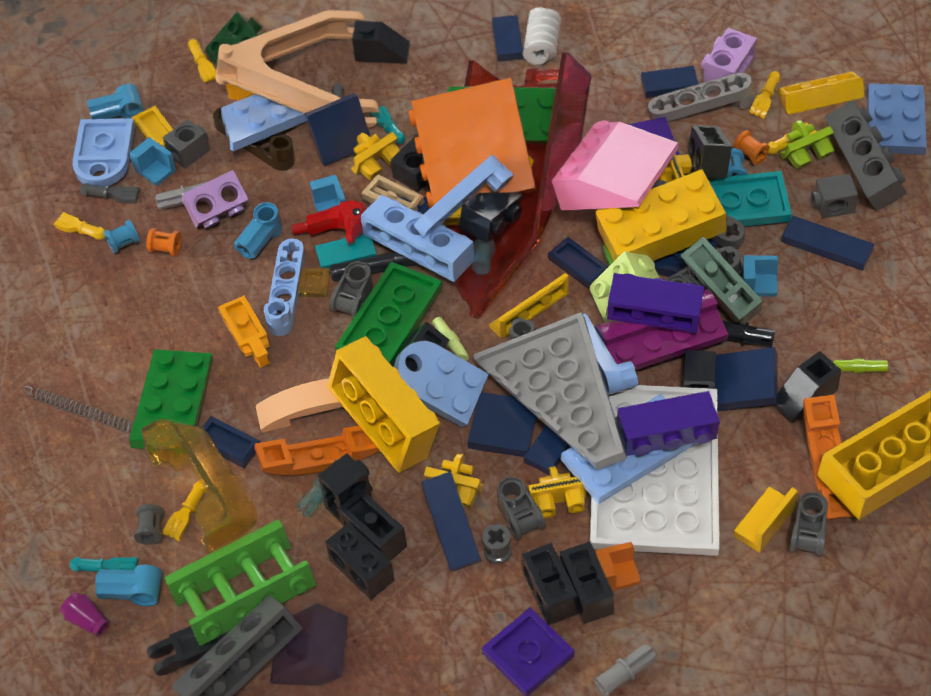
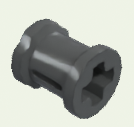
[134,504,164,545]
[482,524,511,564]

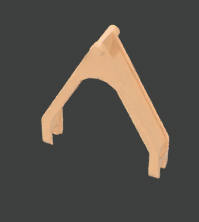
[216,10,379,128]

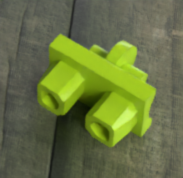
[779,120,834,170]

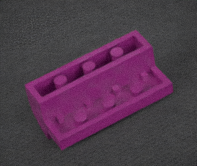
[594,290,728,370]

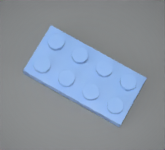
[561,394,697,504]

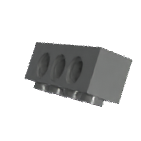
[825,99,907,211]
[171,595,303,696]

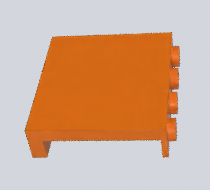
[408,78,537,208]

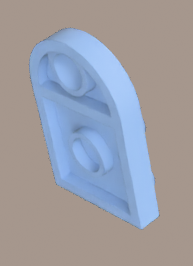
[72,118,135,186]
[394,341,488,428]

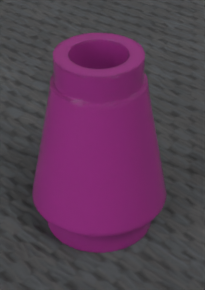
[60,592,109,637]

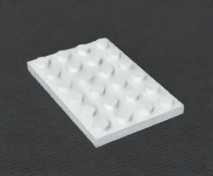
[590,385,719,556]

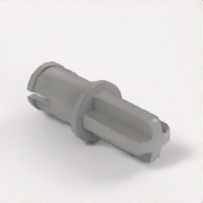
[155,181,208,210]
[594,645,657,696]

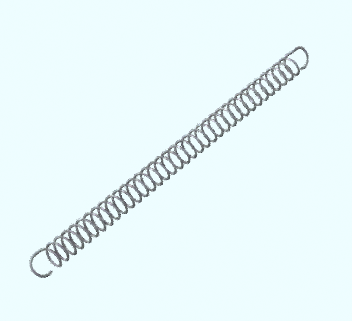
[24,386,220,461]

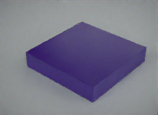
[482,608,575,696]

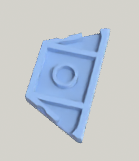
[221,94,307,151]

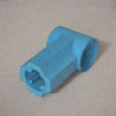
[87,84,143,119]
[233,202,282,260]
[95,565,163,607]

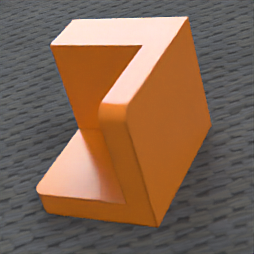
[595,542,640,591]

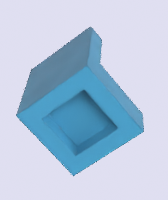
[129,137,177,186]
[309,175,346,212]
[741,255,779,297]

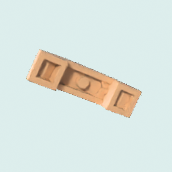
[255,379,343,433]

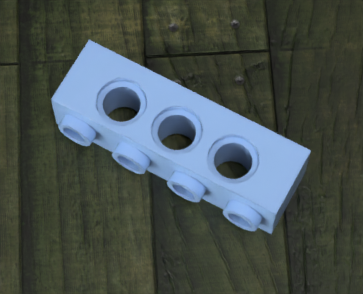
[361,195,475,282]

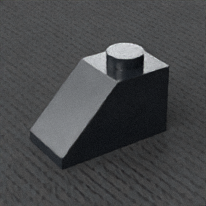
[352,20,410,64]
[338,489,407,561]

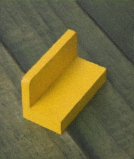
[733,486,798,553]

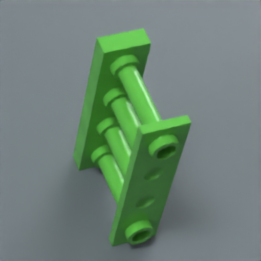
[163,519,316,646]

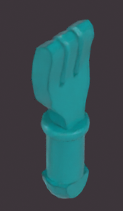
[369,105,406,145]
[69,557,138,572]

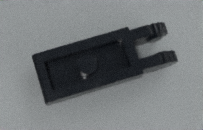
[147,626,229,676]

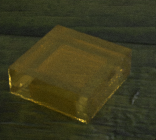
[298,268,331,297]

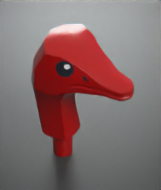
[291,200,367,244]

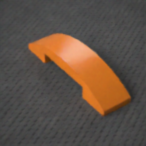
[803,395,855,521]
[254,425,380,475]

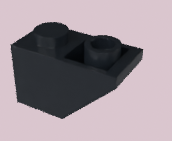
[459,192,522,243]
[773,351,842,423]

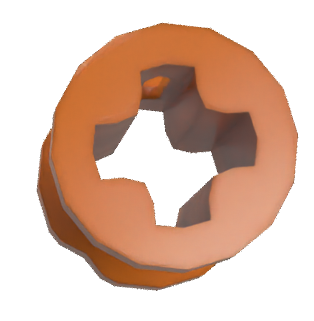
[733,130,770,166]
[146,228,182,257]

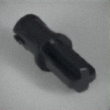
[722,320,775,348]

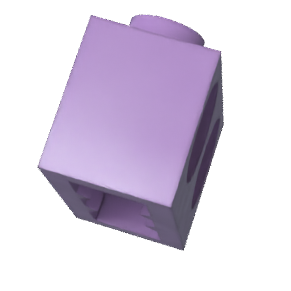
[702,28,757,90]
[181,170,249,229]

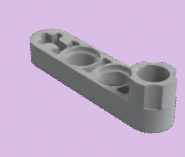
[648,72,754,122]

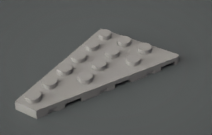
[474,312,627,470]

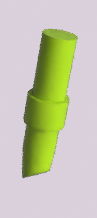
[833,358,888,374]

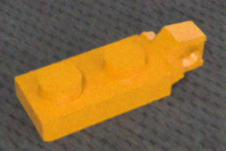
[218,296,270,368]

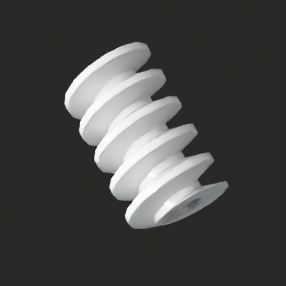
[523,7,561,65]

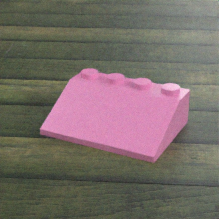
[552,120,679,210]

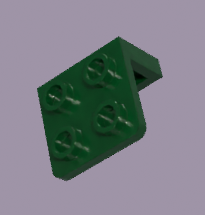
[205,12,275,66]

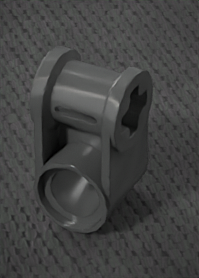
[329,261,374,318]
[497,476,546,541]
[790,492,828,557]

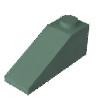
[681,236,763,325]

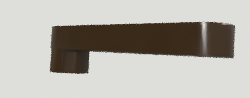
[213,106,295,171]

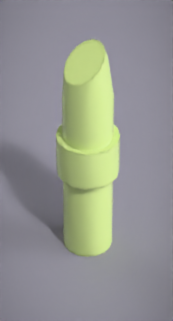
[432,316,469,361]

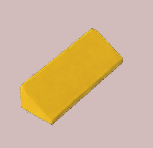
[776,71,864,114]
[489,273,569,339]

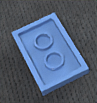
[867,83,927,155]

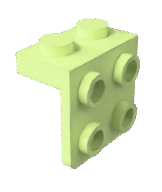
[590,251,659,322]

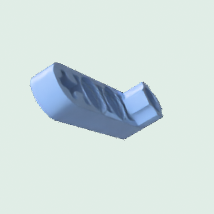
[414,155,514,237]
[264,238,305,336]
[583,314,638,395]

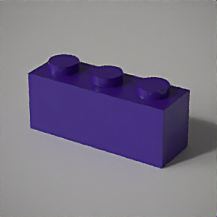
[607,273,704,333]
[616,391,720,456]

